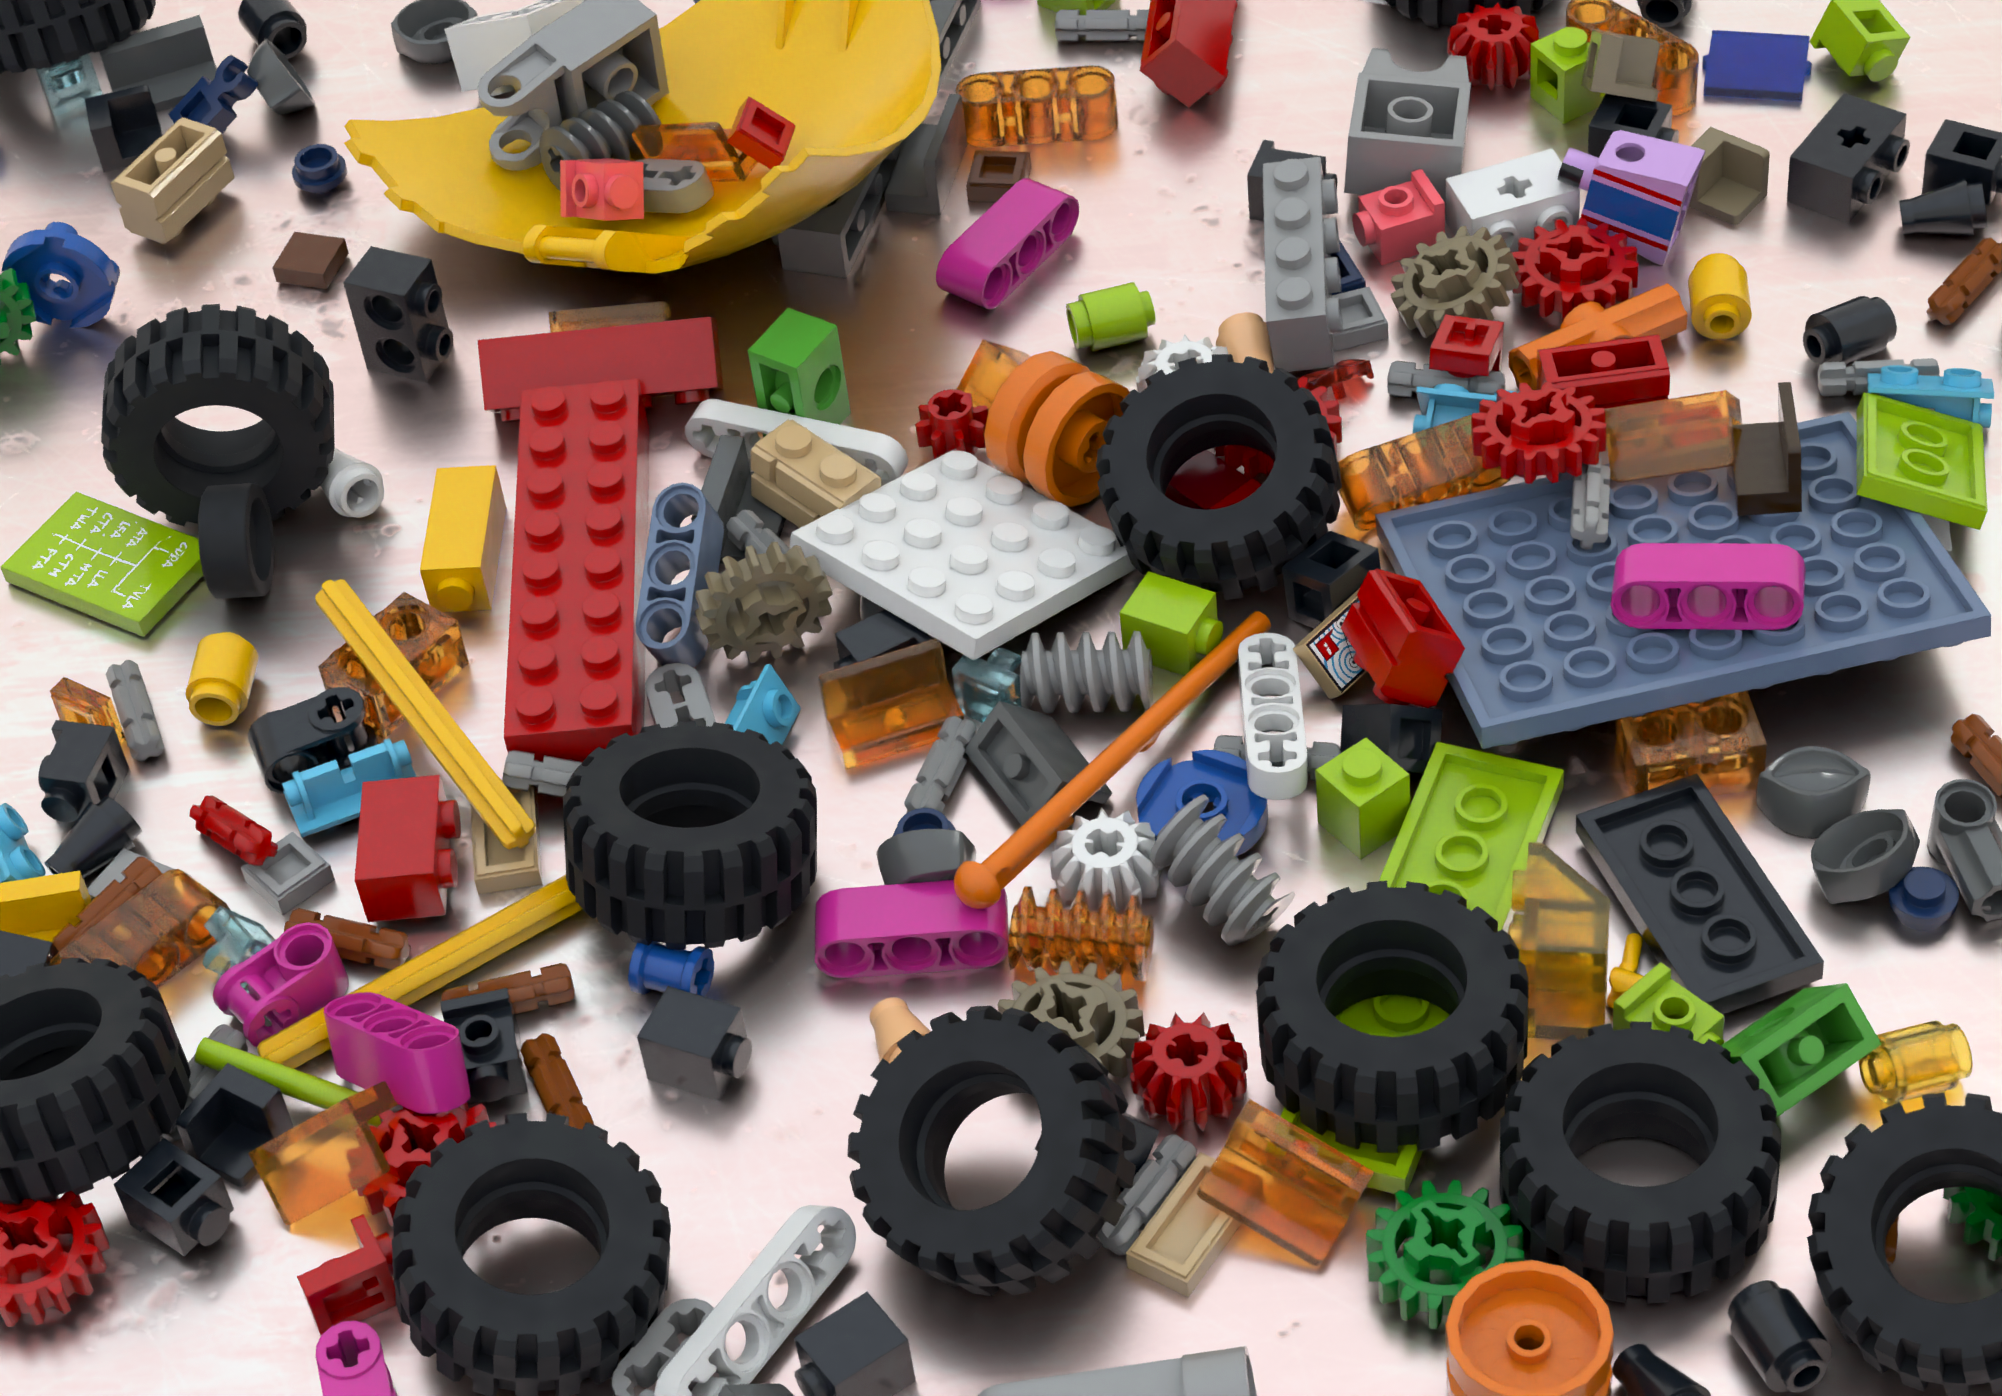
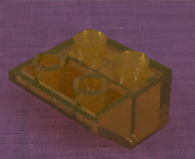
[1509,842,1610,1040]

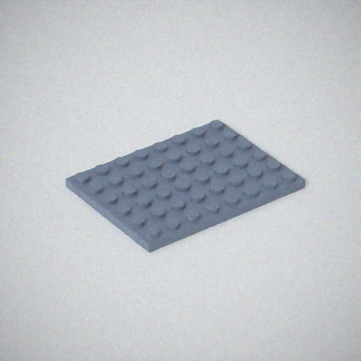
[1375,412,1991,749]

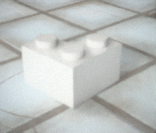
[444,0,584,96]

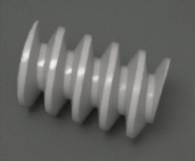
[1020,631,1153,713]
[1150,794,1295,946]

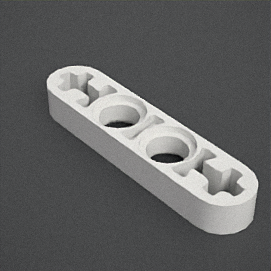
[685,399,908,486]
[1238,633,1308,800]
[654,1205,856,1396]

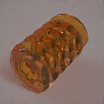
[1008,885,1154,981]

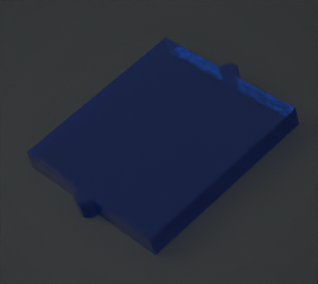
[1702,30,1812,102]

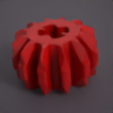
[1448,2,1539,91]
[1130,1012,1248,1131]

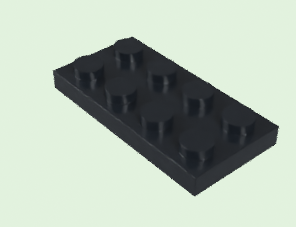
[1576,773,1824,1014]

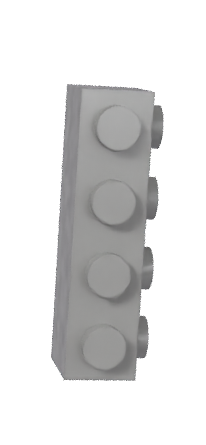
[1263,157,1343,372]

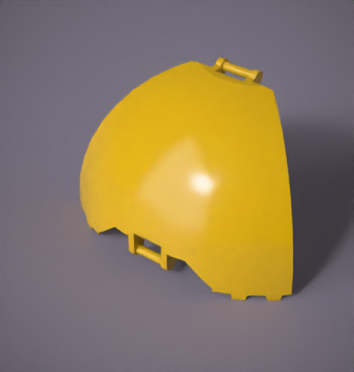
[344,0,941,274]

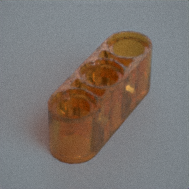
[1566,0,1699,116]
[955,65,1119,147]
[1338,414,1516,531]
[49,869,231,989]

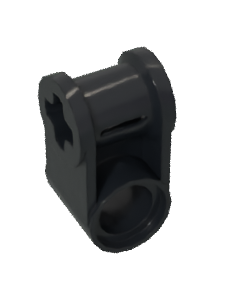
[248,687,378,794]

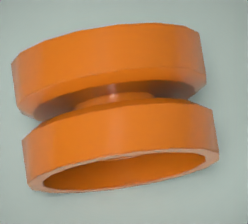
[984,351,1130,507]
[1445,1260,1614,1396]

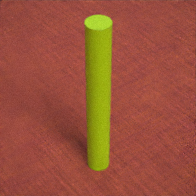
[195,1037,393,1127]

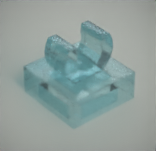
[35,54,103,116]
[952,647,1022,723]
[202,906,275,991]

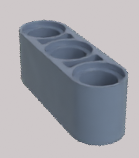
[636,482,724,667]

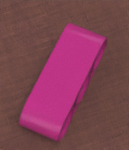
[936,178,1079,310]
[1610,543,1806,630]
[815,880,1009,978]
[324,992,470,1114]

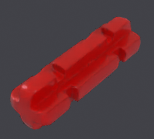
[189,795,278,866]

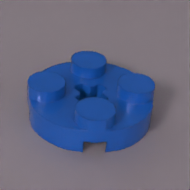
[1,222,120,328]
[1136,750,1268,858]

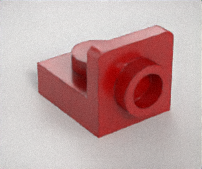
[1429,315,1504,378]
[297,1214,396,1336]

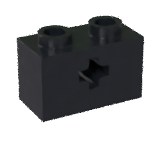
[1787,93,1910,223]

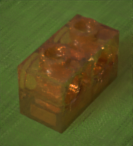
[318,592,469,739]
[1615,690,1767,796]

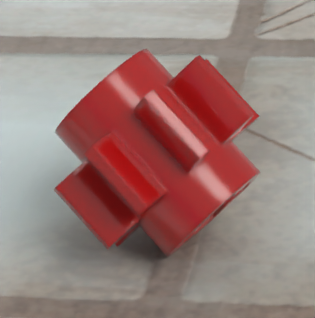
[915,389,988,459]

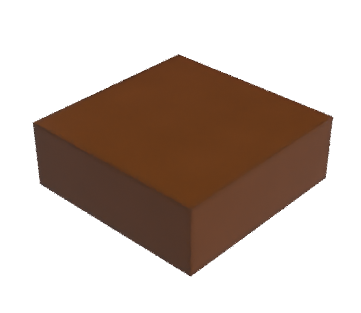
[966,150,1031,202]
[272,232,349,289]

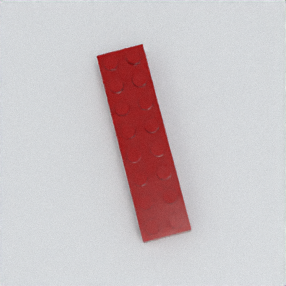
[504,378,650,762]

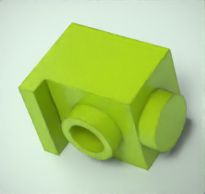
[1809,0,1911,82]
[1530,27,1605,124]
[1613,962,1725,1045]

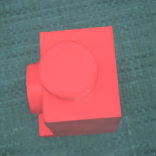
[560,158,644,221]
[1352,169,1445,266]

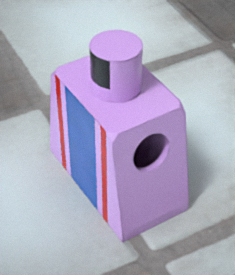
[1557,130,1705,266]

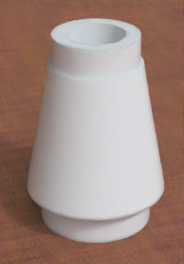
[321,448,384,518]

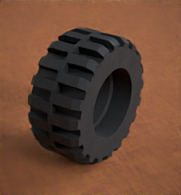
[0,0,156,74]
[101,304,335,527]
[1096,354,1342,600]
[563,721,817,950]
[1256,881,1529,1153]
[0,957,191,1205]
[847,1006,1137,1296]
[1500,1021,1781,1304]
[1807,1092,2002,1396]
[392,1112,671,1396]

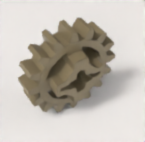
[1390,226,1519,338]
[695,542,833,663]
[997,961,1145,1079]

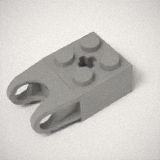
[477,0,669,171]
[1344,48,1471,203]

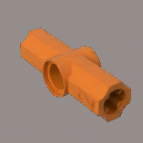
[1509,283,1688,390]

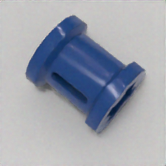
[628,941,715,997]

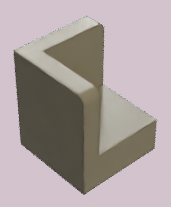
[1581,29,1660,102]
[1689,127,1770,225]

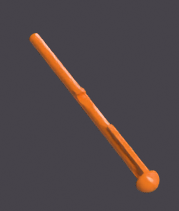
[954,611,1271,909]

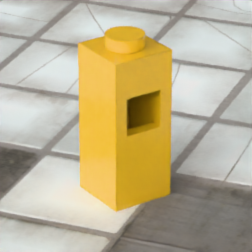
[420,465,507,613]

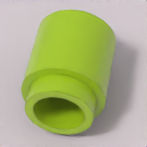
[1066,282,1156,352]

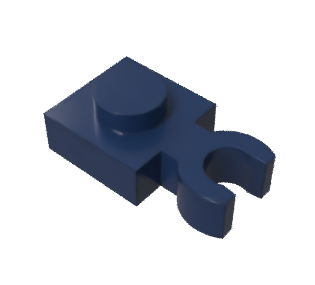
[169,55,258,134]

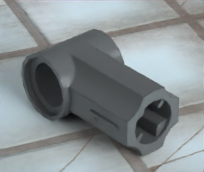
[1927,779,2002,922]

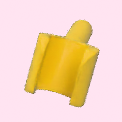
[1606,933,1643,1009]

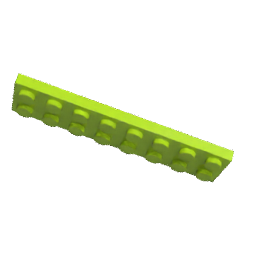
[1268,742,1564,1194]

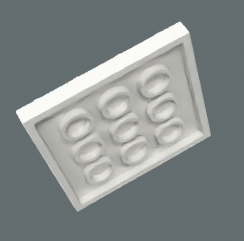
[790,448,1136,660]

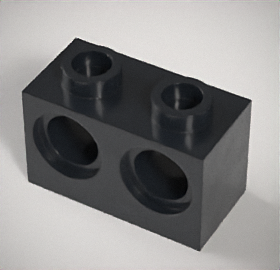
[343,246,453,382]

